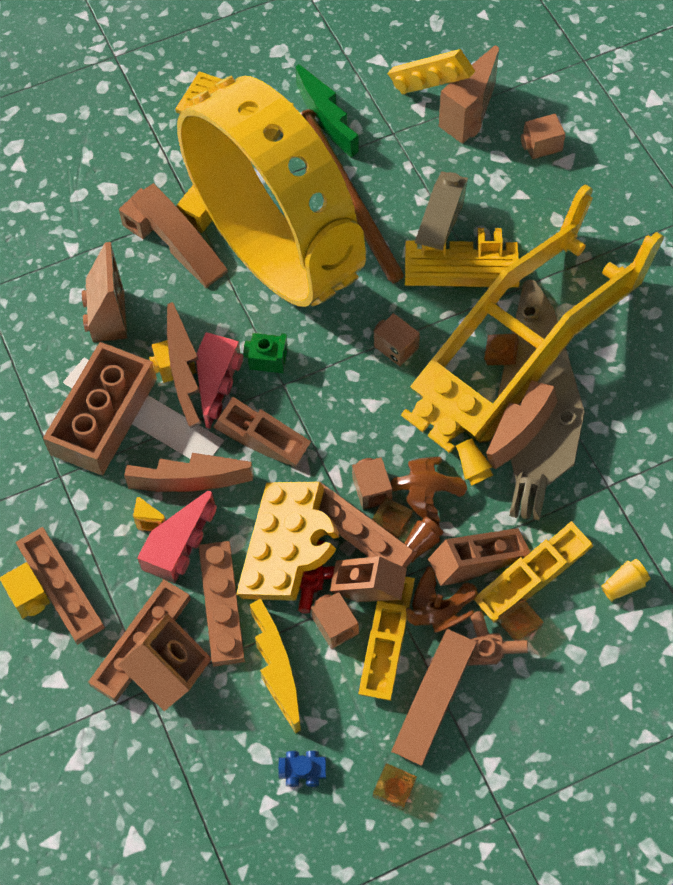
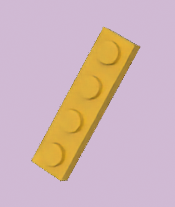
[387,49,475,94]

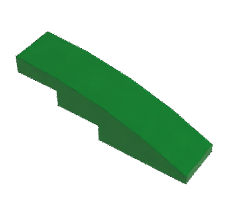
[295,64,359,158]

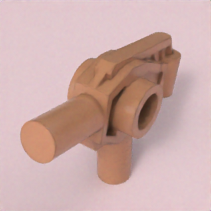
[467,611,528,666]

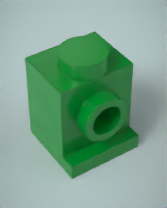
[243,333,288,374]

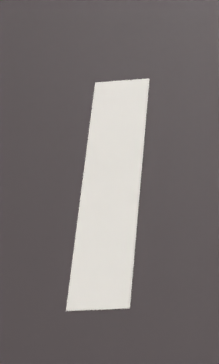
[63,358,225,459]

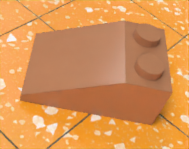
[439,45,499,144]
[82,242,127,342]

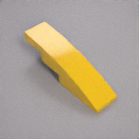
[474,521,593,623]
[358,577,415,701]
[250,598,301,734]

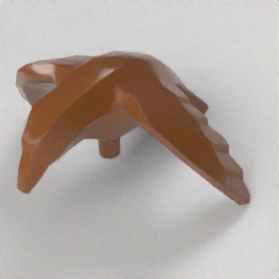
[390,457,467,527]
[406,567,478,632]

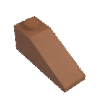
[428,528,531,586]

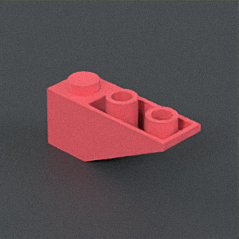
[196,332,243,429]
[137,491,217,583]

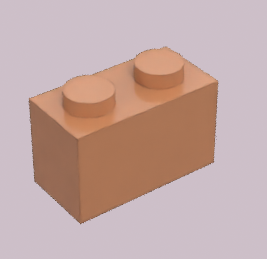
[330,556,407,602]

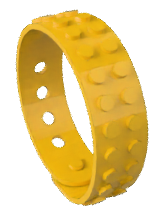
[177,76,366,307]

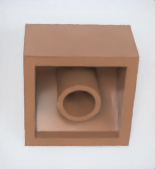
[118,613,212,711]

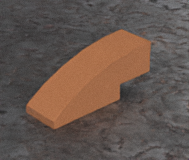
[486,380,557,469]
[213,397,311,467]

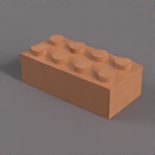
[43,342,157,476]

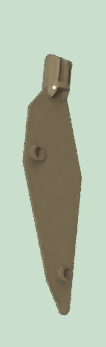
[497,280,585,521]

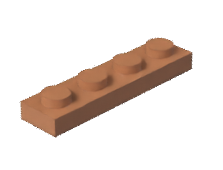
[319,482,417,568]
[15,527,105,645]
[199,541,245,667]
[88,579,191,702]

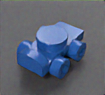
[279,751,326,787]

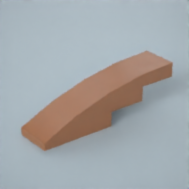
[132,183,228,288]
[167,302,201,428]
[124,453,254,492]
[391,629,477,766]

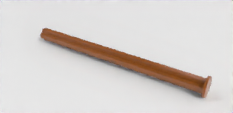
[300,109,404,283]

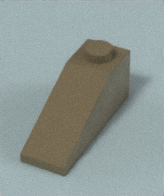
[415,171,468,250]

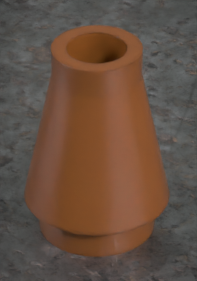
[404,516,444,563]

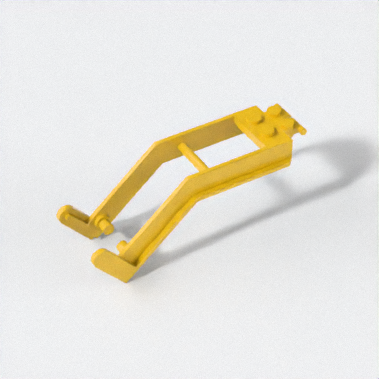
[401,184,664,453]

